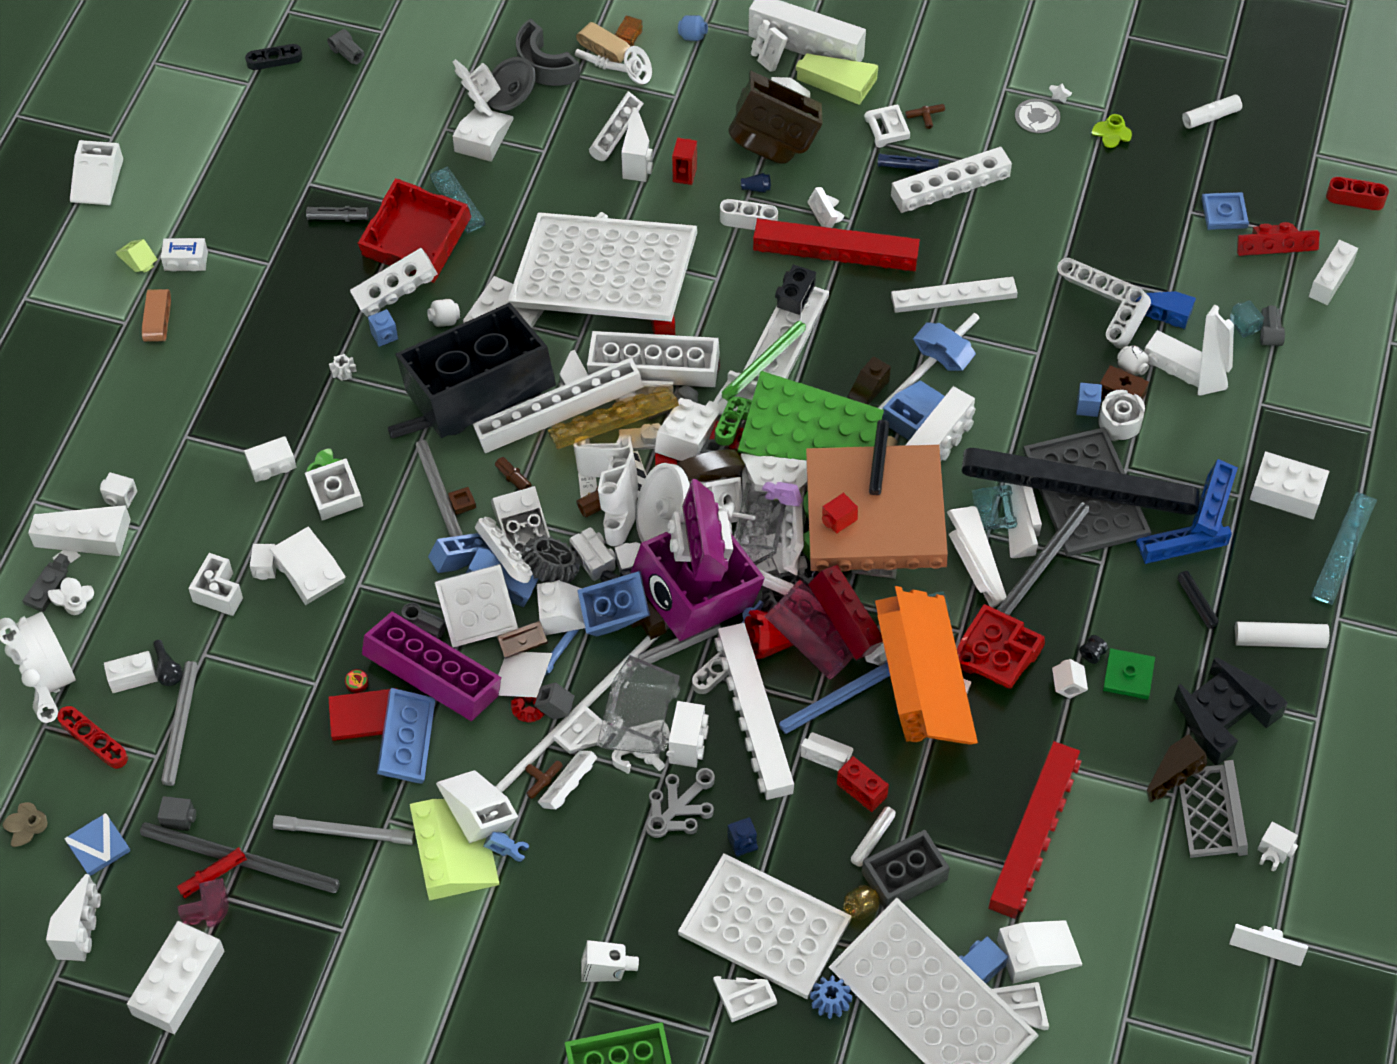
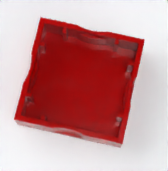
[358,178,471,283]

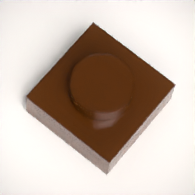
[448,487,476,515]

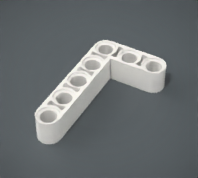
[1057,258,1151,349]

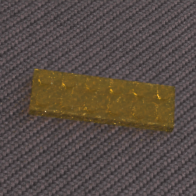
[547,387,679,449]

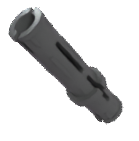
[306,206,369,222]

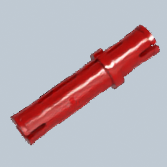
[177,847,247,899]

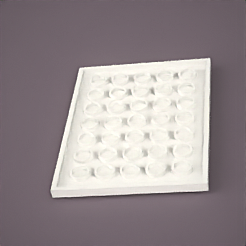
[508,213,698,322]

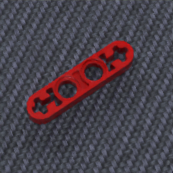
[57,706,128,769]

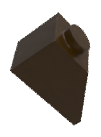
[848,356,891,405]

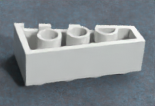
[28,505,131,556]

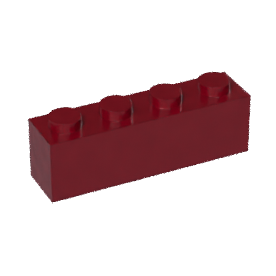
[808,565,883,660]

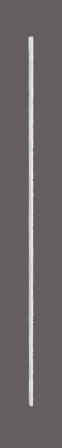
[495,313,980,792]

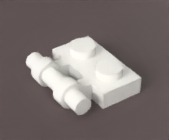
[751,20,788,72]

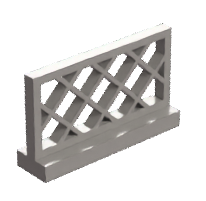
[1179,760,1248,858]

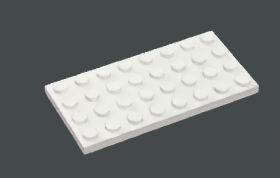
[829,898,1039,1064]

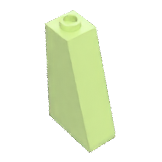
[796,53,878,105]

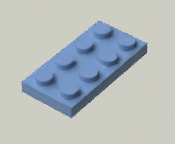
[377,688,435,784]

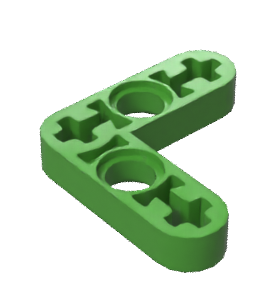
[714,396,752,446]

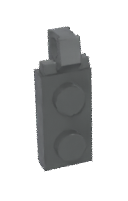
[22,553,70,612]

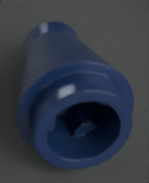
[741,173,771,193]

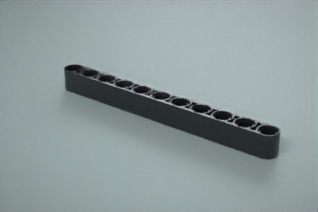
[962,448,1200,515]

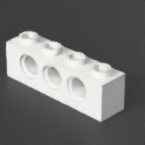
[350,248,438,316]

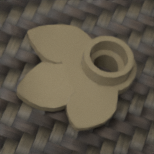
[2,802,48,847]

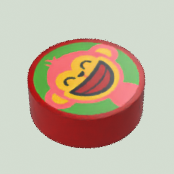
[345,669,369,693]

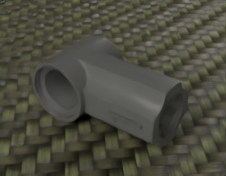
[327,29,365,65]
[1260,305,1285,346]
[402,602,447,639]

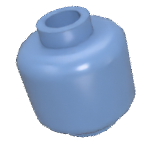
[678,15,708,41]

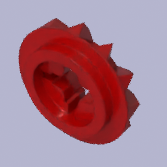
[511,696,545,722]

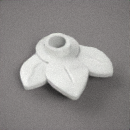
[48,577,94,615]

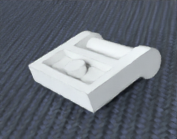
[864,105,910,148]

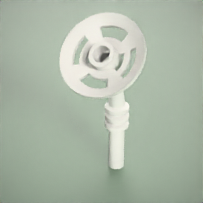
[575,46,652,85]

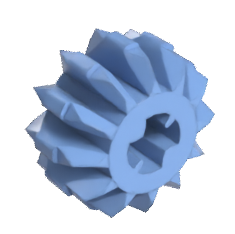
[810,975,852,1019]

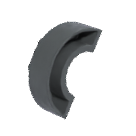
[516,18,580,86]

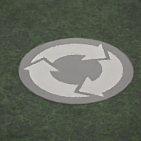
[1015,99,1060,133]

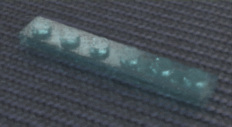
[1311,492,1377,605]

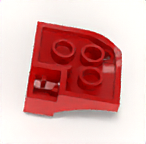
[957,604,1045,689]

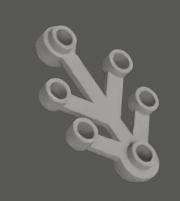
[645,768,715,838]

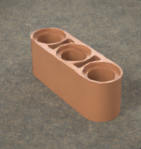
[142,289,171,342]

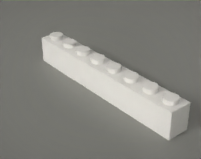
[473,357,643,453]
[715,623,794,800]

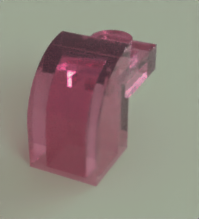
[178,878,229,928]

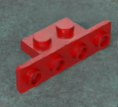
[1237,222,1320,256]

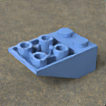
[882,380,945,440]

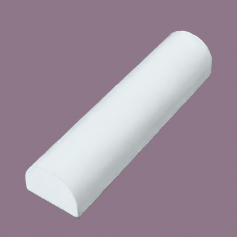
[589,91,644,161]
[1234,622,1329,648]

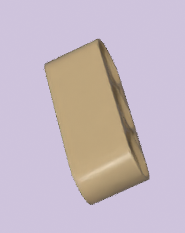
[576,22,631,63]

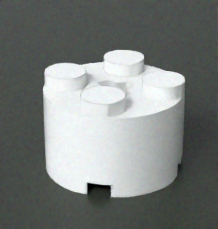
[1098,390,1145,441]

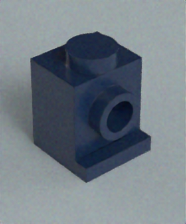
[728,817,758,857]

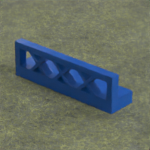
[1189,459,1238,537]
[1136,523,1232,564]

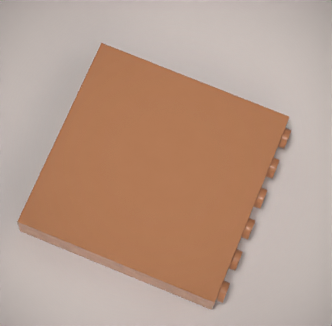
[806,445,948,572]

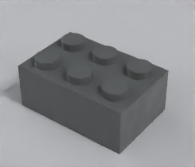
[862,830,950,909]

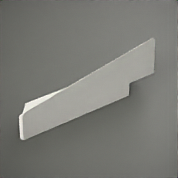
[1198,305,1234,395]
[1005,483,1042,558]
[781,488,806,575]
[947,506,1006,608]

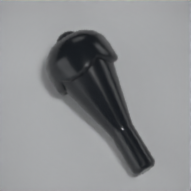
[153,640,183,686]

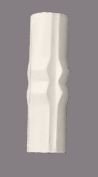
[1182,94,1242,129]

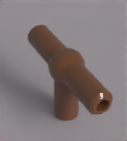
[905,104,945,129]
[525,761,563,799]

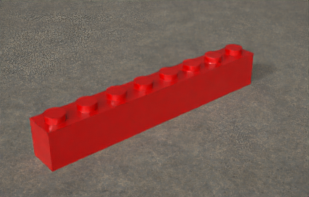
[753,218,920,271]
[988,741,1082,919]

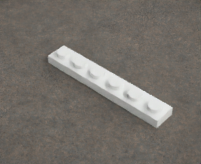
[891,277,1018,313]

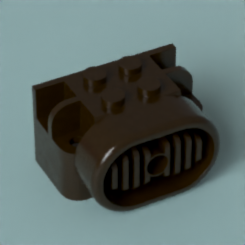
[728,70,823,164]

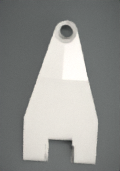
[573,435,638,546]

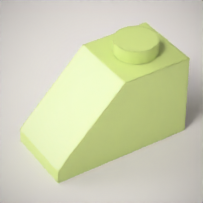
[116,239,158,273]

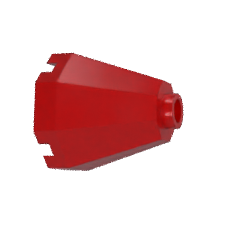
[744,610,801,659]

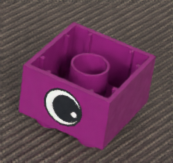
[630,532,765,641]

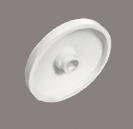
[636,463,690,542]

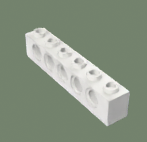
[891,147,1012,213]

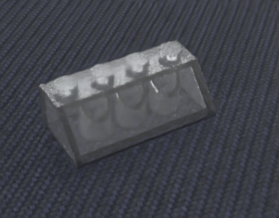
[734,482,786,565]

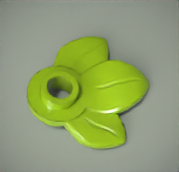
[1092,114,1132,148]

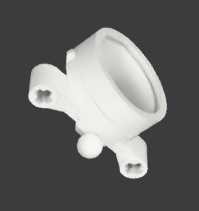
[0,611,76,723]

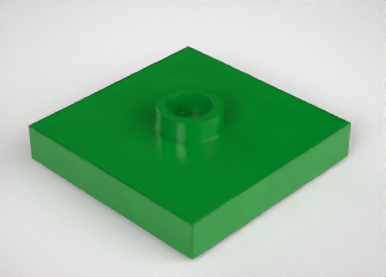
[1103,648,1155,699]

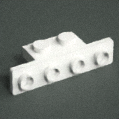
[453,59,501,116]

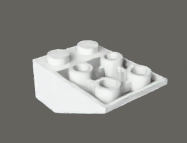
[70,140,123,205]
[491,486,550,554]
[436,770,518,843]
[46,874,101,961]

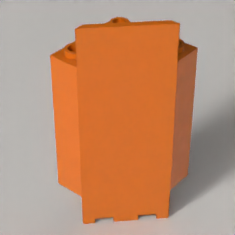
[875,586,978,745]

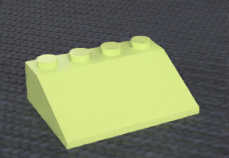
[410,799,500,900]

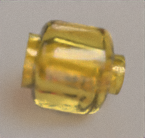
[843,885,879,921]

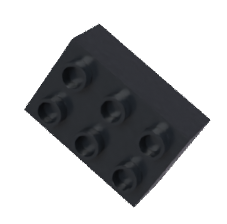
[395,302,556,438]

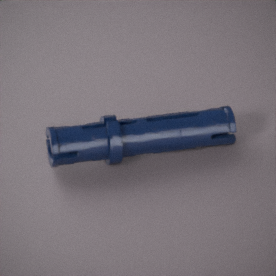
[878,153,939,172]

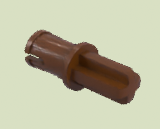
[495,457,532,490]

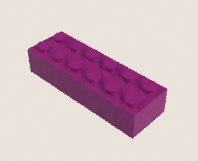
[362,611,502,721]

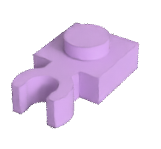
[762,482,803,507]

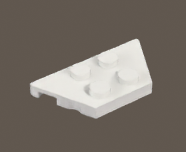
[741,453,807,494]

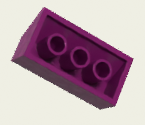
[682,479,728,581]

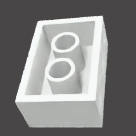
[655,398,720,461]
[1250,451,1329,520]

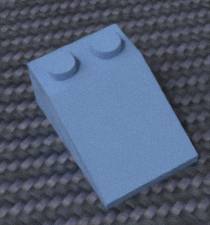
[577,571,650,636]

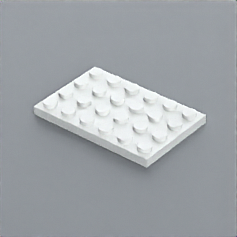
[678,854,852,999]

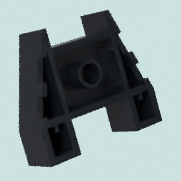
[1174,657,1288,765]

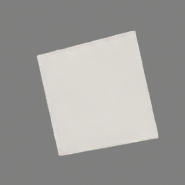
[498,652,552,697]

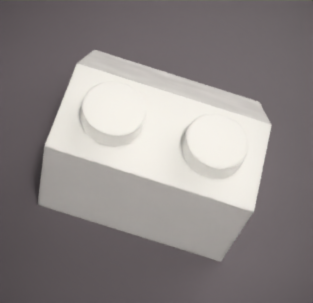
[537,580,585,635]

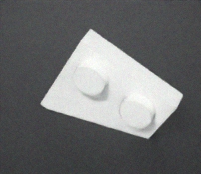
[553,705,617,754]
[713,976,777,1022]
[992,982,1049,1030]

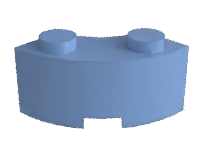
[913,322,976,371]

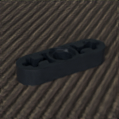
[245,44,303,70]

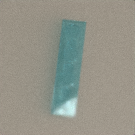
[430,166,485,233]

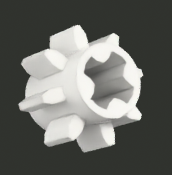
[329,354,357,381]

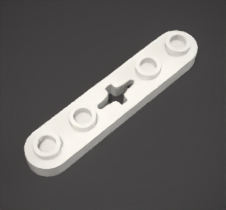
[475,517,533,583]

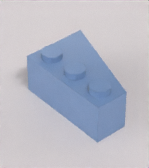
[466,547,538,607]

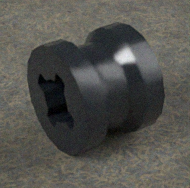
[1079,635,1108,664]

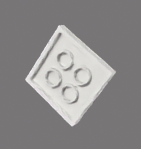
[463,276,544,328]
[435,564,518,647]

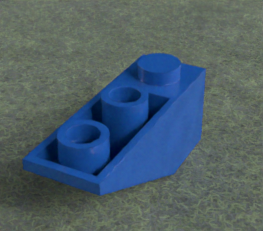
[1135,291,1196,329]

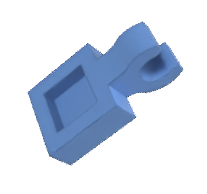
[483,831,529,862]

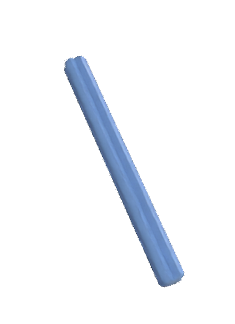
[779,662,890,734]

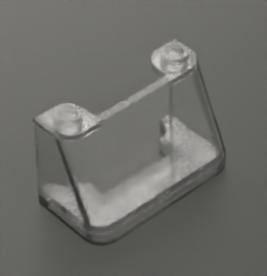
[597,655,680,754]

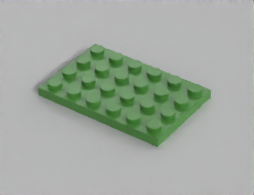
[737,371,884,461]

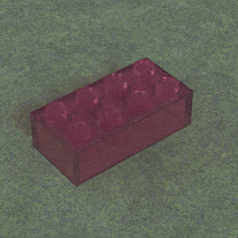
[764,580,854,680]

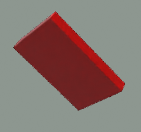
[328,688,397,741]

